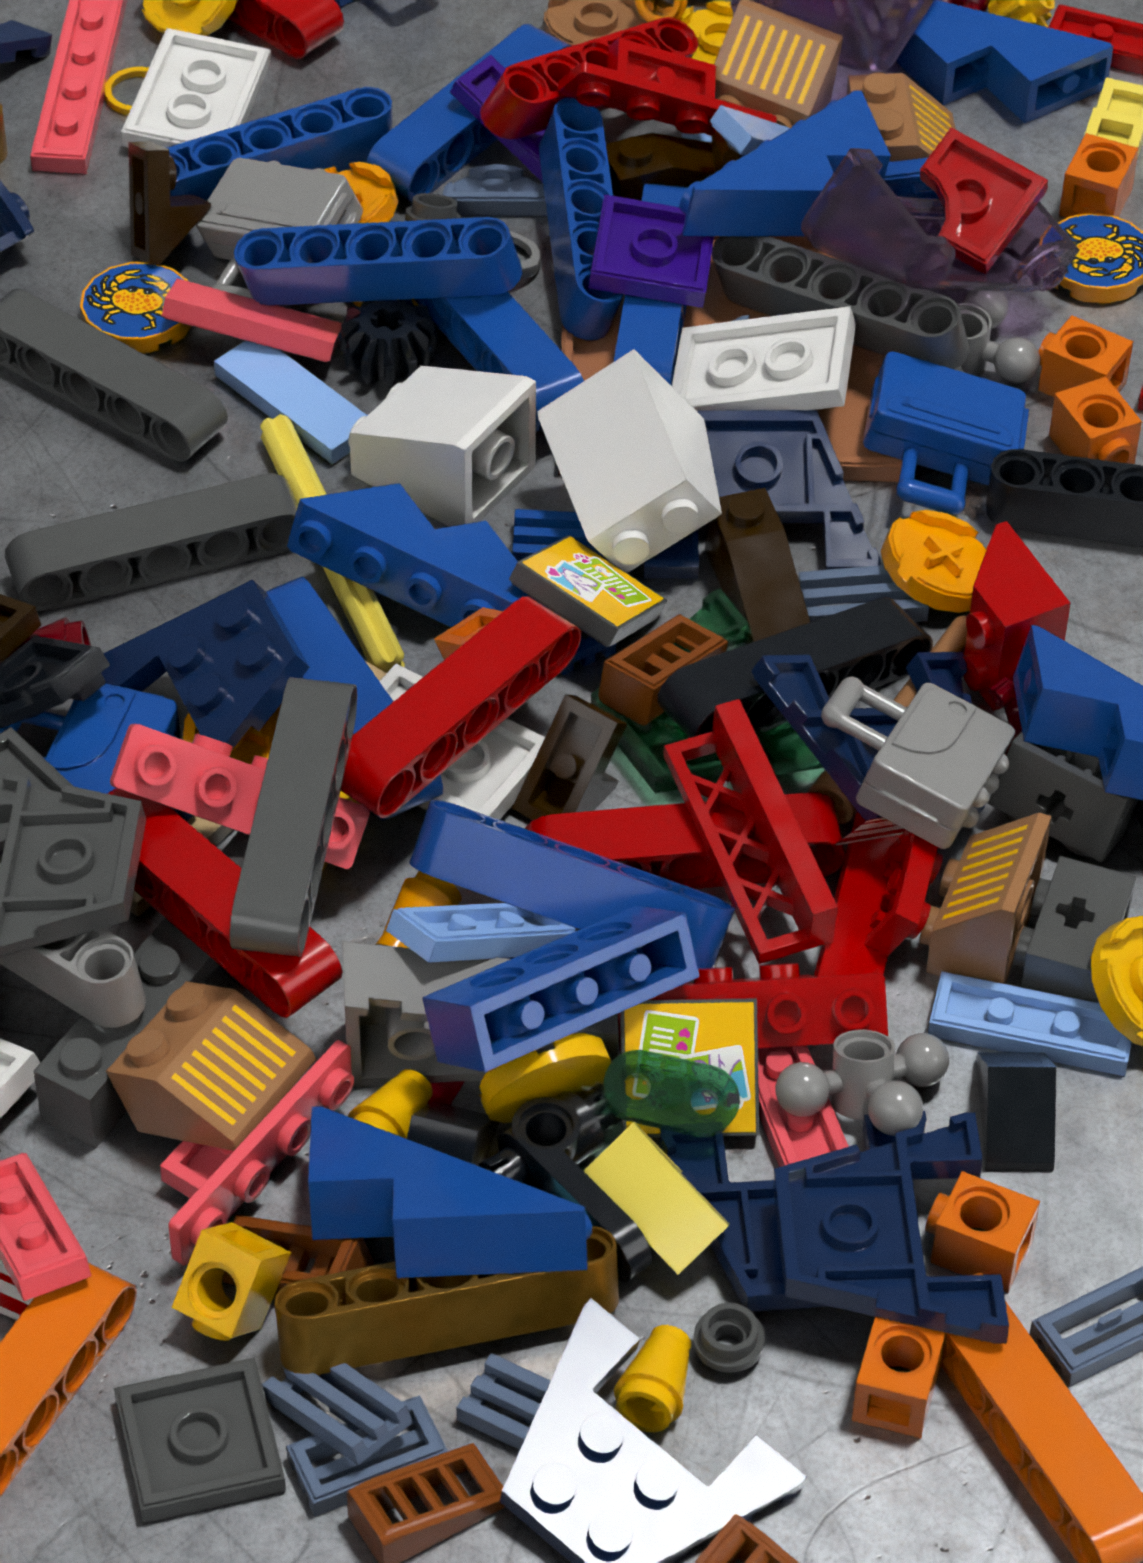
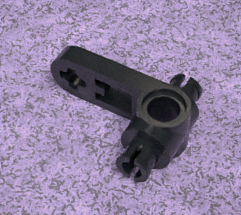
[478,1083,652,1282]

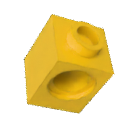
[172,1222,291,1341]

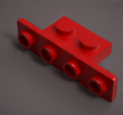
[558,38,777,136]
[814,811,943,977]
[617,963,888,1054]

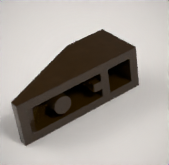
[606,133,714,201]
[705,488,810,645]

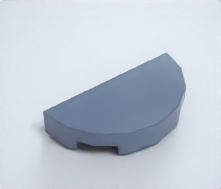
[442,164,547,216]

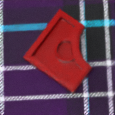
[920,127,1048,275]

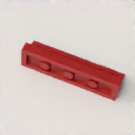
[664,699,838,964]

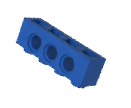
[422,906,700,1072]

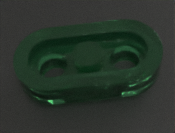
[602,1050,740,1137]

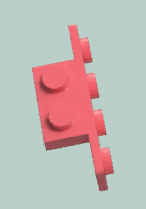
[110,723,370,869]
[160,1039,354,1266]

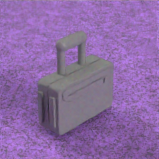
[195,158,363,299]
[821,677,1015,849]

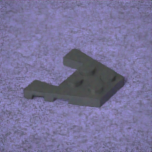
[0,772,146,957]

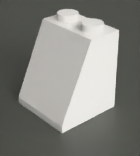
[537,349,722,573]
[348,366,536,527]

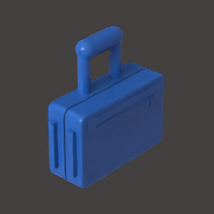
[863,351,1029,515]
[0,684,181,794]

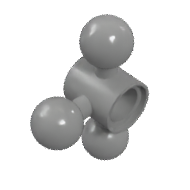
[955,284,1040,384]
[775,1030,949,1136]

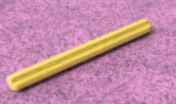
[260,414,405,673]

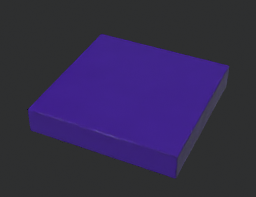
[588,194,714,308]

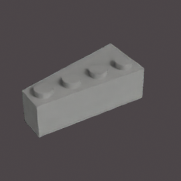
[342,941,619,1087]

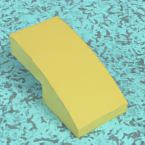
[1084,78,1143,158]
[584,1122,730,1275]

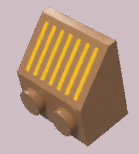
[714,0,843,128]
[846,73,956,197]
[920,813,1052,984]
[106,981,316,1151]

